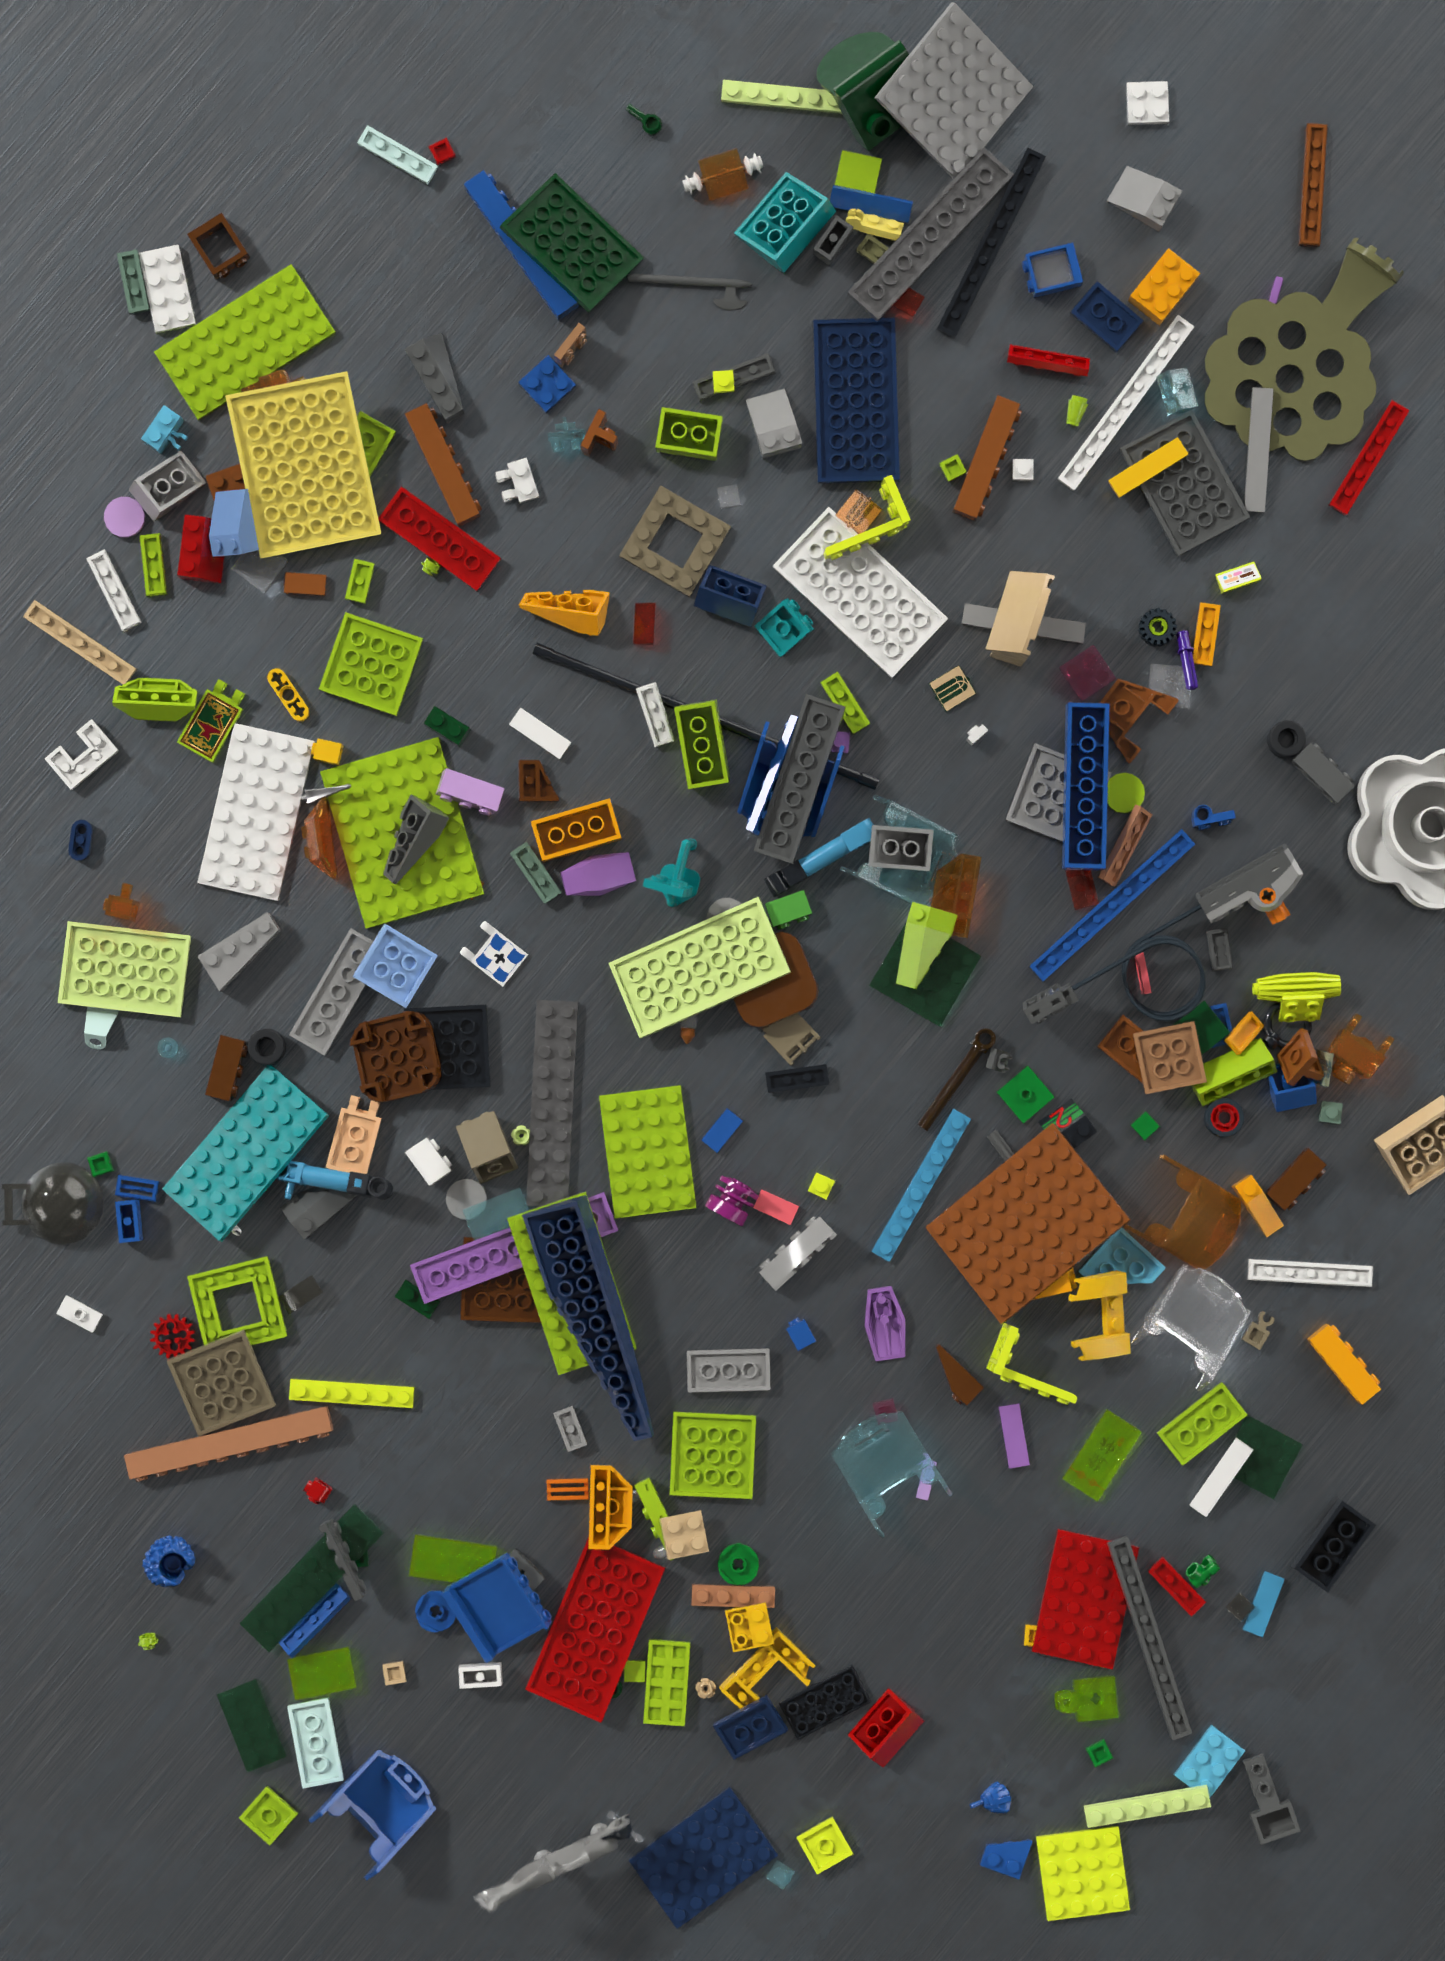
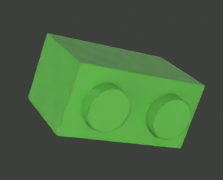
[765,890,812,930]

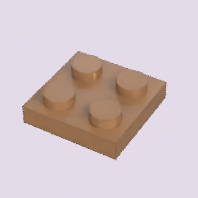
[554,323,587,368]

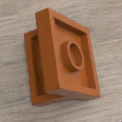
[580,409,618,456]
[1277,1028,1324,1086]

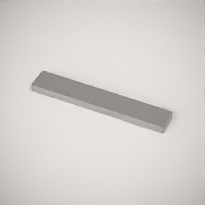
[1244,387,1273,512]
[961,603,1086,644]

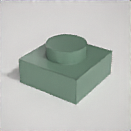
[1319,1101,1343,1124]

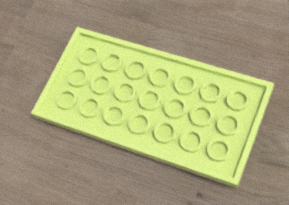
[609,897,791,1039]

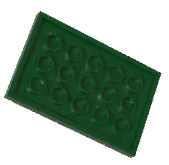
[500,173,644,313]

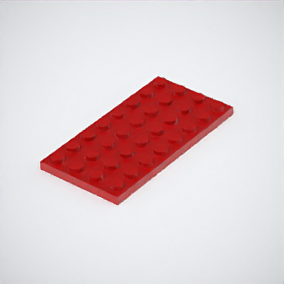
[525,1537,666,1723]

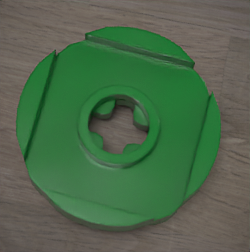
[718,1543,759,1585]

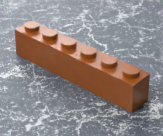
[952,395,1022,521]
[405,403,482,527]

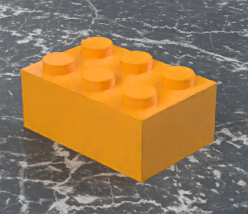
[1128,248,1200,326]

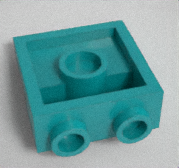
[755,598,814,657]

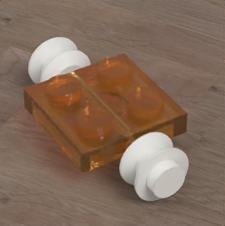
[682,148,763,201]

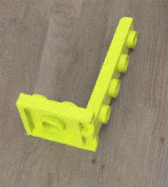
[823,475,911,560]
[986,1323,1077,1405]

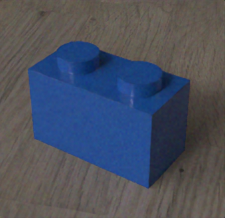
[115,1199,143,1243]

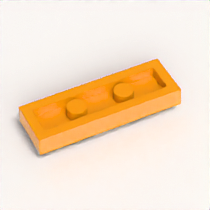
[1192,602,1221,667]

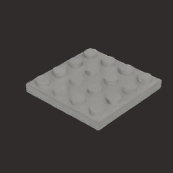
[1005,743,1112,842]

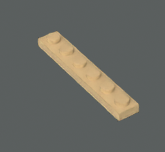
[23,600,137,685]

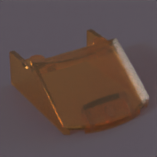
[1122,1155,1241,1271]

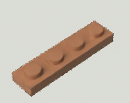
[1098,805,1152,887]
[692,1584,775,1608]

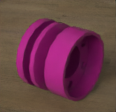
[705,1175,759,1226]

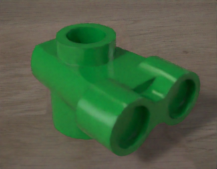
[1186,1554,1221,1588]

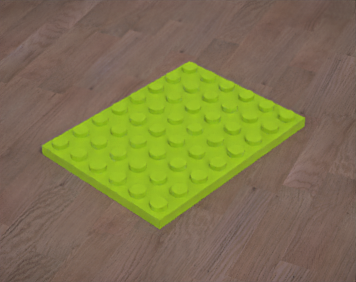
[320,737,484,929]

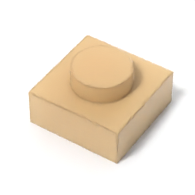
[382,1661,407,1685]

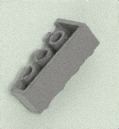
[759,1216,837,1291]

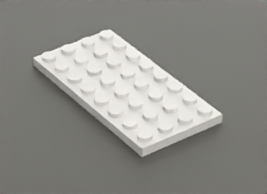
[773,507,948,678]
[197,723,315,901]

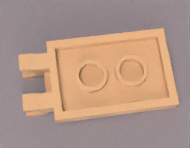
[326,1095,382,1174]

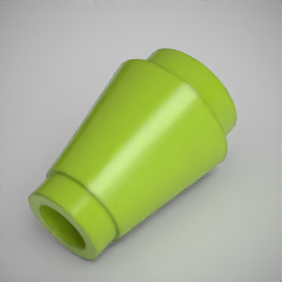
[1066,395,1088,427]

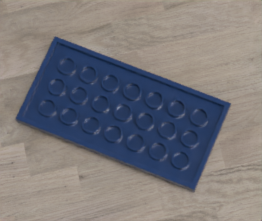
[813,318,900,483]

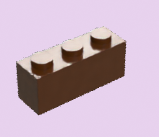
[205,1035,248,1101]
[1264,1148,1326,1210]

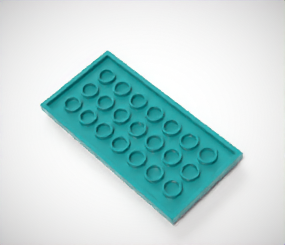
[162,1065,329,1242]

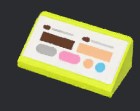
[1215,562,1262,594]

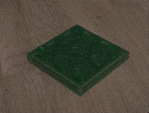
[1232,1415,1303,1499]

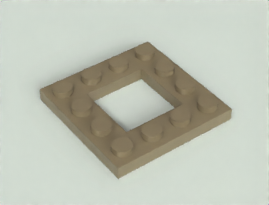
[619,485,731,597]

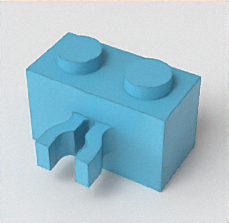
[141,405,188,455]

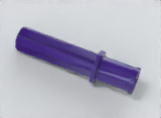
[1176,630,1198,690]

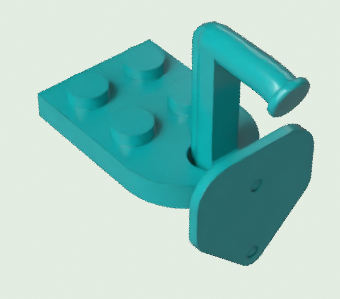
[643,838,701,907]

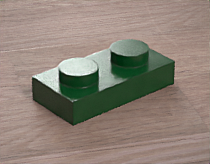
[395,1279,441,1319]

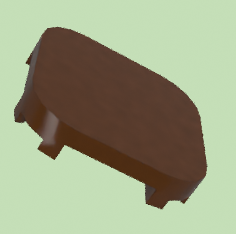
[733,932,819,1029]
[350,1011,441,1102]

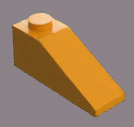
[1232,1175,1284,1237]

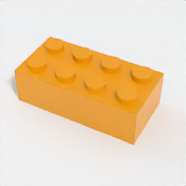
[531,798,622,863]

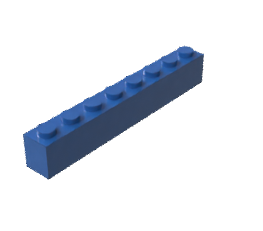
[464,170,578,321]

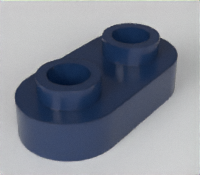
[68,820,93,861]

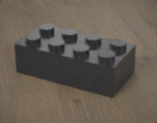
[1290,1498,1376,1593]

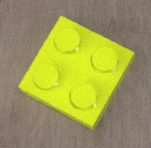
[797,1816,853,1874]

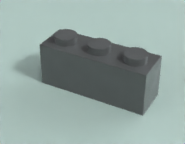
[1291,743,1355,805]

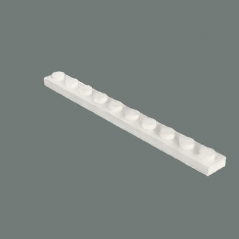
[1057,315,1194,492]

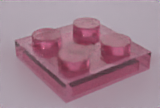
[1059,644,1116,702]

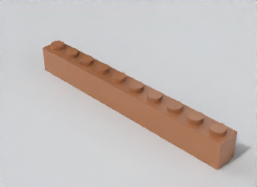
[124,1406,334,1482]

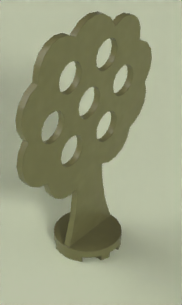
[1204,238,1404,461]

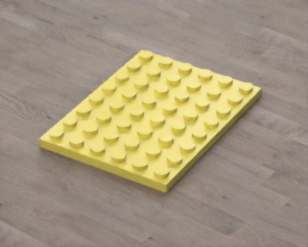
[225,371,381,558]

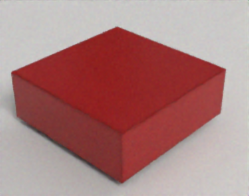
[428,137,456,166]

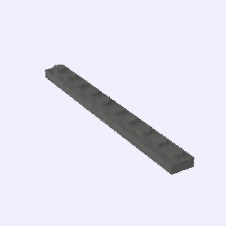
[1107,1536,1192,1740]

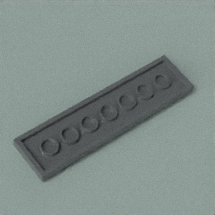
[754,694,846,864]

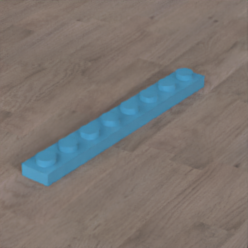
[871,1109,971,1262]

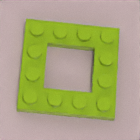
[187,1256,288,1345]

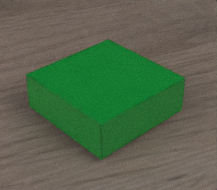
[1130,1111,1160,1140]
[87,1151,114,1177]
[1085,1739,1113,1768]

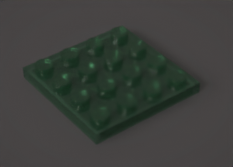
[869,921,981,1027]

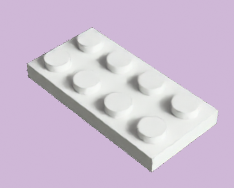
[139,245,196,334]

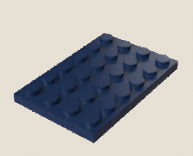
[629,1786,778,1929]

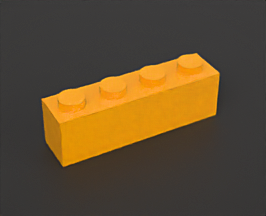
[1307,1324,1381,1405]

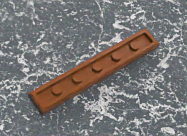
[1299,123,1328,247]

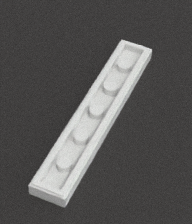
[1247,1259,1373,1287]

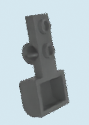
[1243,1754,1300,1845]

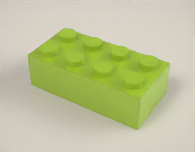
[674,699,730,789]

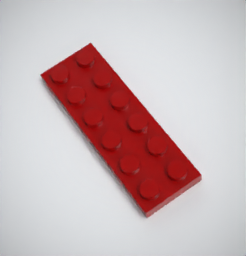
[378,486,501,592]

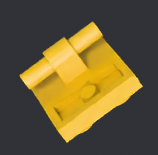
[725,1602,774,1652]

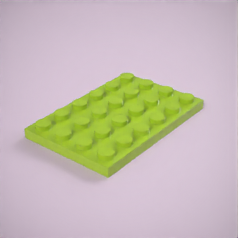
[599,1085,697,1218]

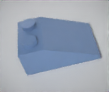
[209,489,259,557]

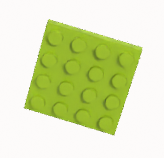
[319,612,423,716]
[670,1412,756,1499]

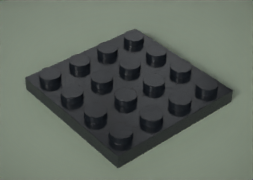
[404,1005,491,1090]

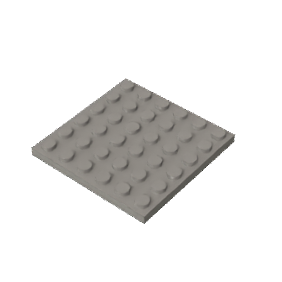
[874,2,1033,179]

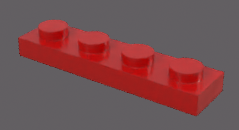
[1007,344,1090,377]

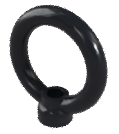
[1262,1002,1312,1050]

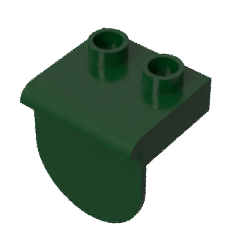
[817,32,909,151]

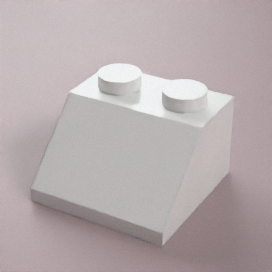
[405,1138,452,1186]

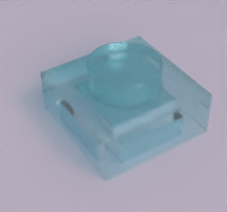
[766,1859,795,1890]

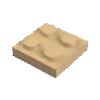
[659,1510,709,1560]

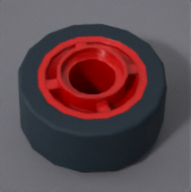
[1204,1098,1244,1137]

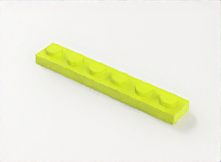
[289,1379,415,1408]

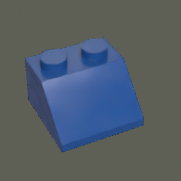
[1267,1064,1317,1112]

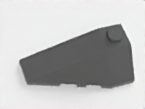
[383,794,449,884]
[280,1187,357,1239]

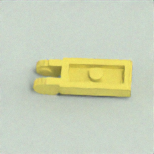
[845,209,904,241]

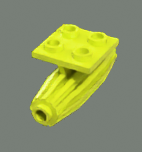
[1252,972,1341,1023]

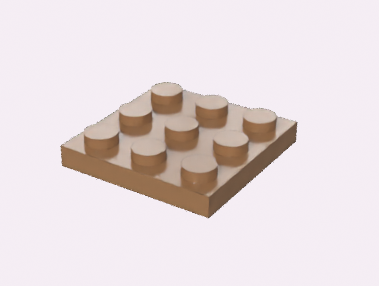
[1133,1021,1207,1094]

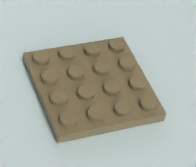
[167,1329,276,1437]

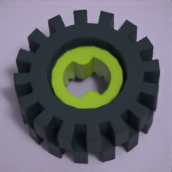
[1139,608,1177,646]

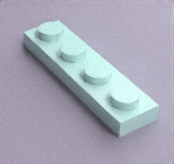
[357,125,438,185]

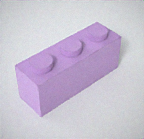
[435,768,504,816]

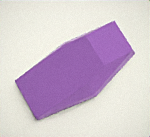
[560,852,636,896]
[864,1286,905,1361]

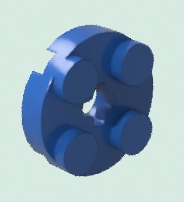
[415,1590,456,1632]

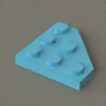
[1078,1228,1166,1284]

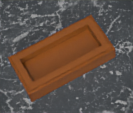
[284,572,327,596]

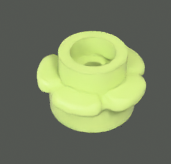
[511,1125,530,1146]

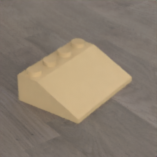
[1374,1095,1445,1195]

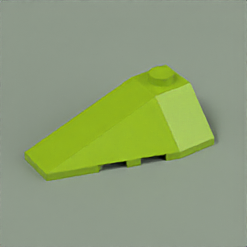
[896,902,958,989]

